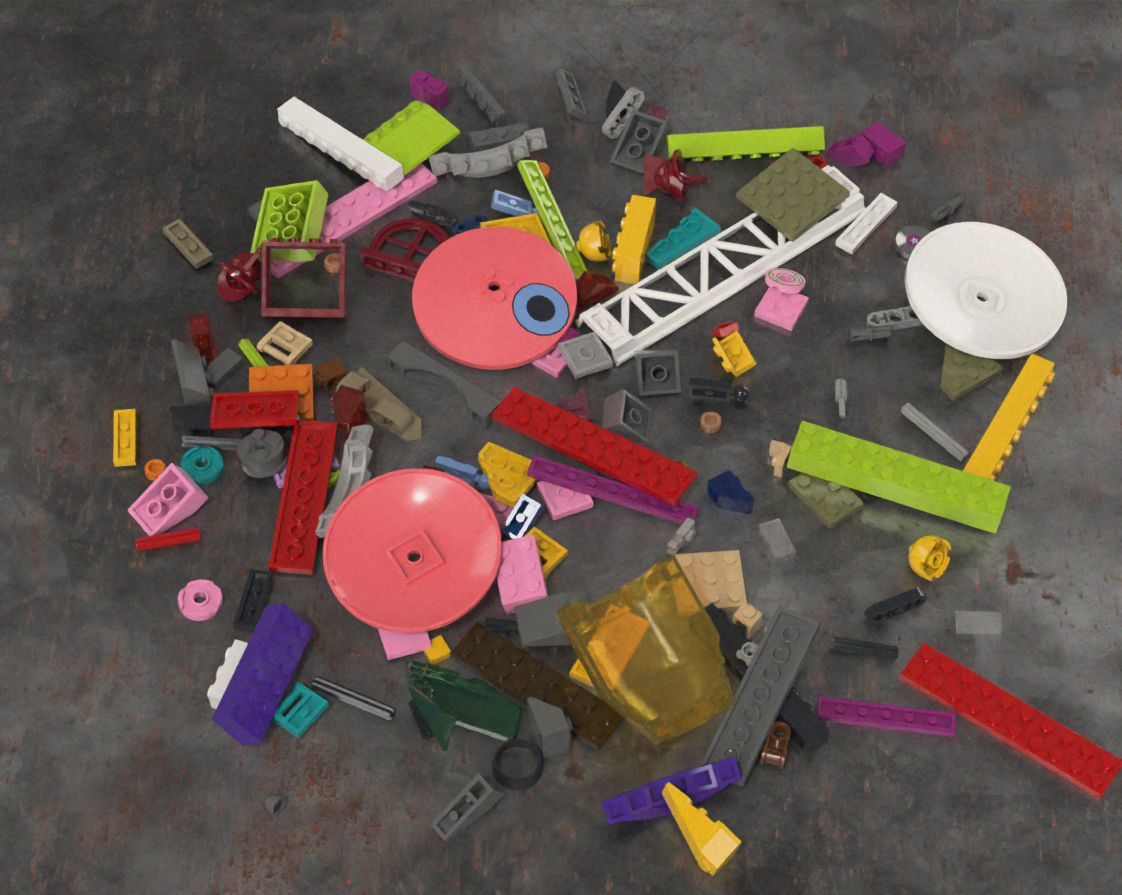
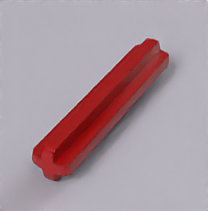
[135,528,201,551]

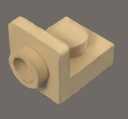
[769,440,792,478]

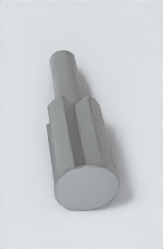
[834,379,847,418]

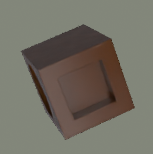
[314,357,347,393]

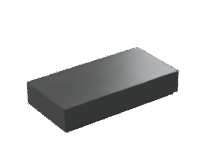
[204,348,244,388]

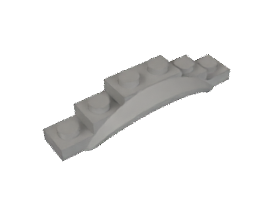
[429,127,547,178]
[315,424,374,538]

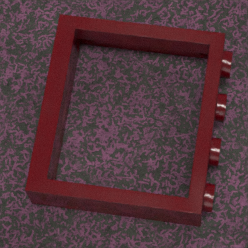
[262,238,347,318]

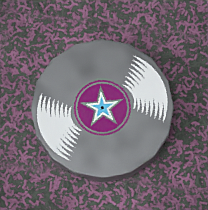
[894,226,930,259]

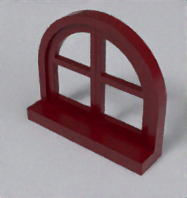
[360,218,449,281]

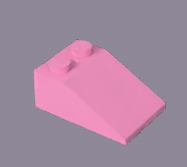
[128,463,209,536]

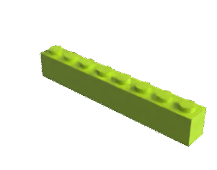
[666,126,825,162]

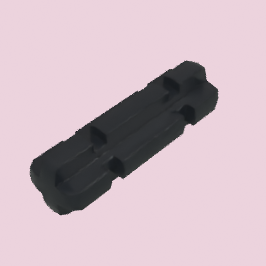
[408,698,435,740]

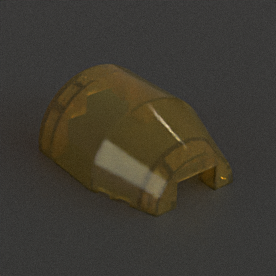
[555,555,735,747]

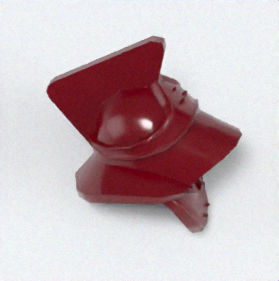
[643,149,708,204]
[217,243,262,302]

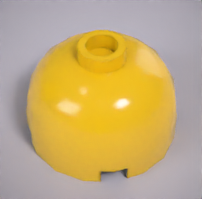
[576,221,612,262]
[909,535,951,581]

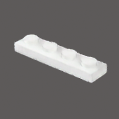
[835,193,897,255]

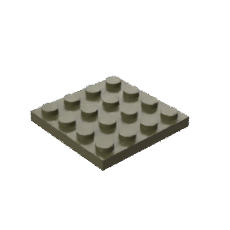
[736,148,850,242]

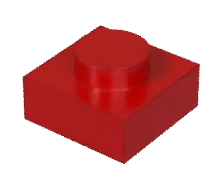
[711,321,739,339]

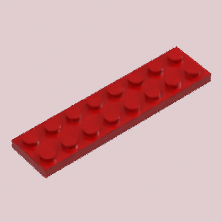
[268,420,338,575]

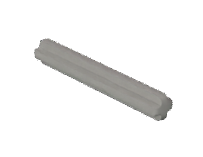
[901,403,969,462]

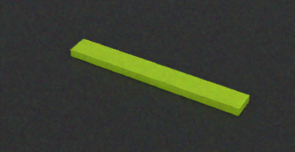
[517,160,591,284]

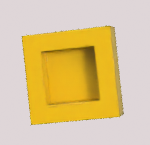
[423,635,451,666]

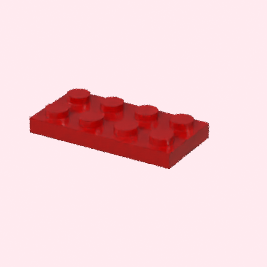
[210,390,299,429]

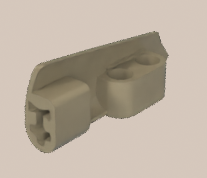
[336,367,422,442]

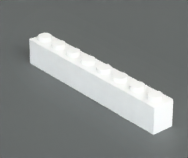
[277,97,404,192]

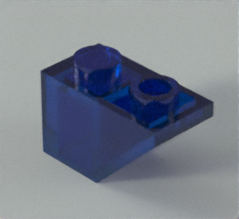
[707,470,754,515]

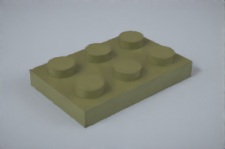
[788,473,864,529]

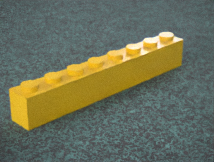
[963,353,1056,481]

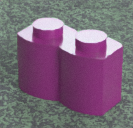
[410,70,449,111]

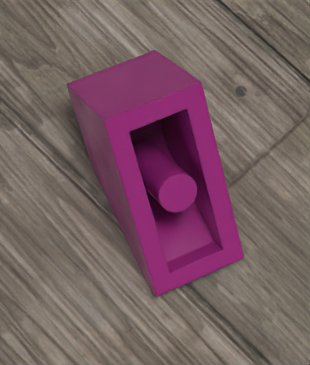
[825,134,874,168]

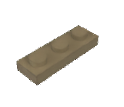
[163,219,214,269]

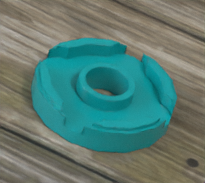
[180,446,224,485]

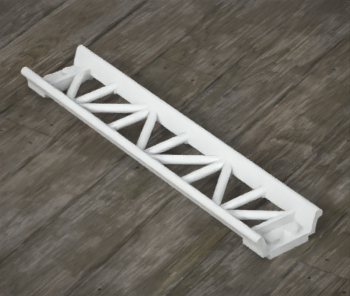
[575,165,866,366]

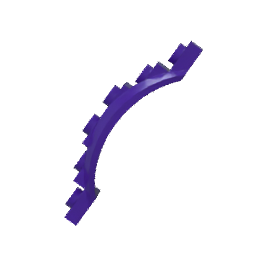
[600,757,742,825]

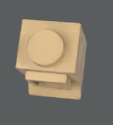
[732,603,764,640]

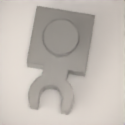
[667,517,696,556]

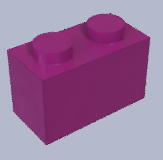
[861,121,906,167]

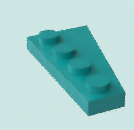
[646,207,721,270]

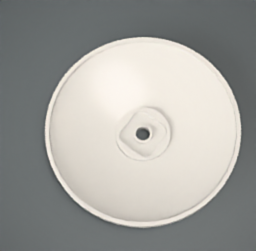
[905,222,1067,359]

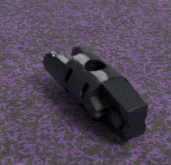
[407,200,458,229]

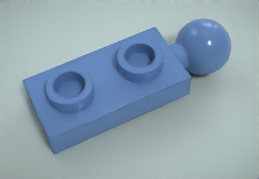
[491,190,542,221]
[435,455,490,490]

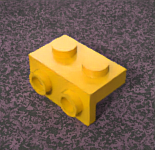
[712,331,757,377]

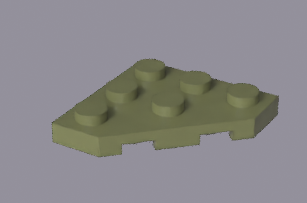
[940,343,1003,401]

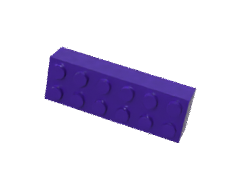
[211,603,314,745]

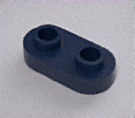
[452,214,489,237]

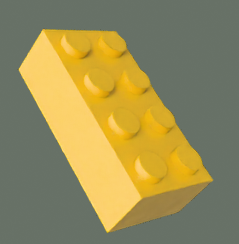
[612,195,656,284]

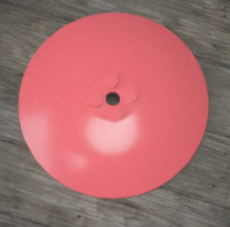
[323,469,502,633]

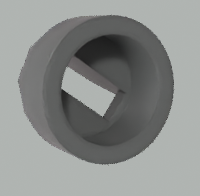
[265,794,286,815]

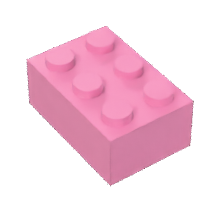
[496,534,548,615]

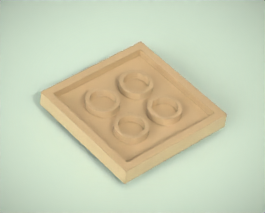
[673,550,747,615]

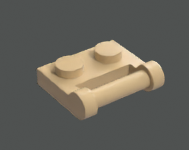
[257,321,313,365]

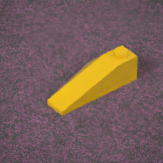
[662,782,741,876]

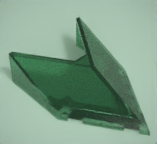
[405,655,524,751]

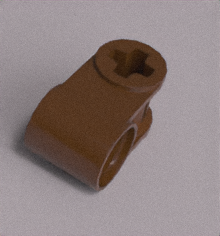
[760,722,791,770]

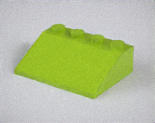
[363,100,460,175]
[250,180,328,263]

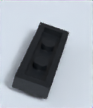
[233,569,273,632]

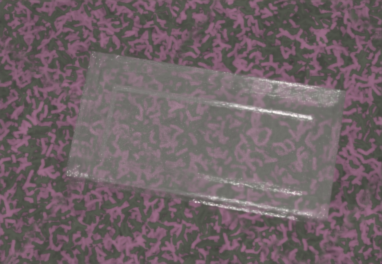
[758,518,796,563]

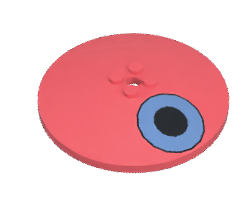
[412,227,577,370]

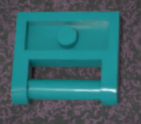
[271,682,329,739]

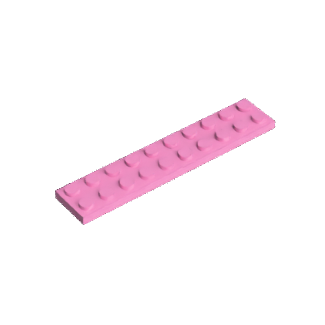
[258,163,437,279]

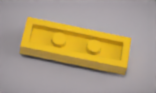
[113,409,136,467]

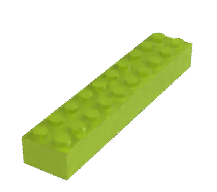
[787,421,1011,534]

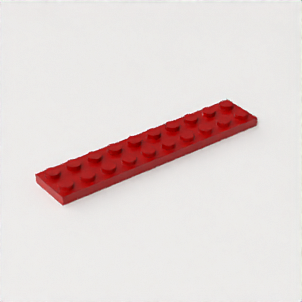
[491,387,697,507]
[899,643,1122,799]

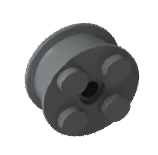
[237,429,288,478]

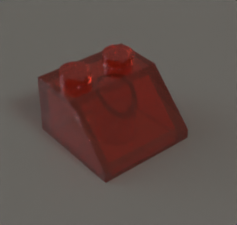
[331,385,367,445]

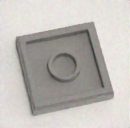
[557,332,614,379]

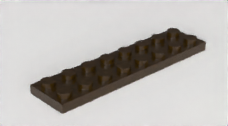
[450,622,625,751]

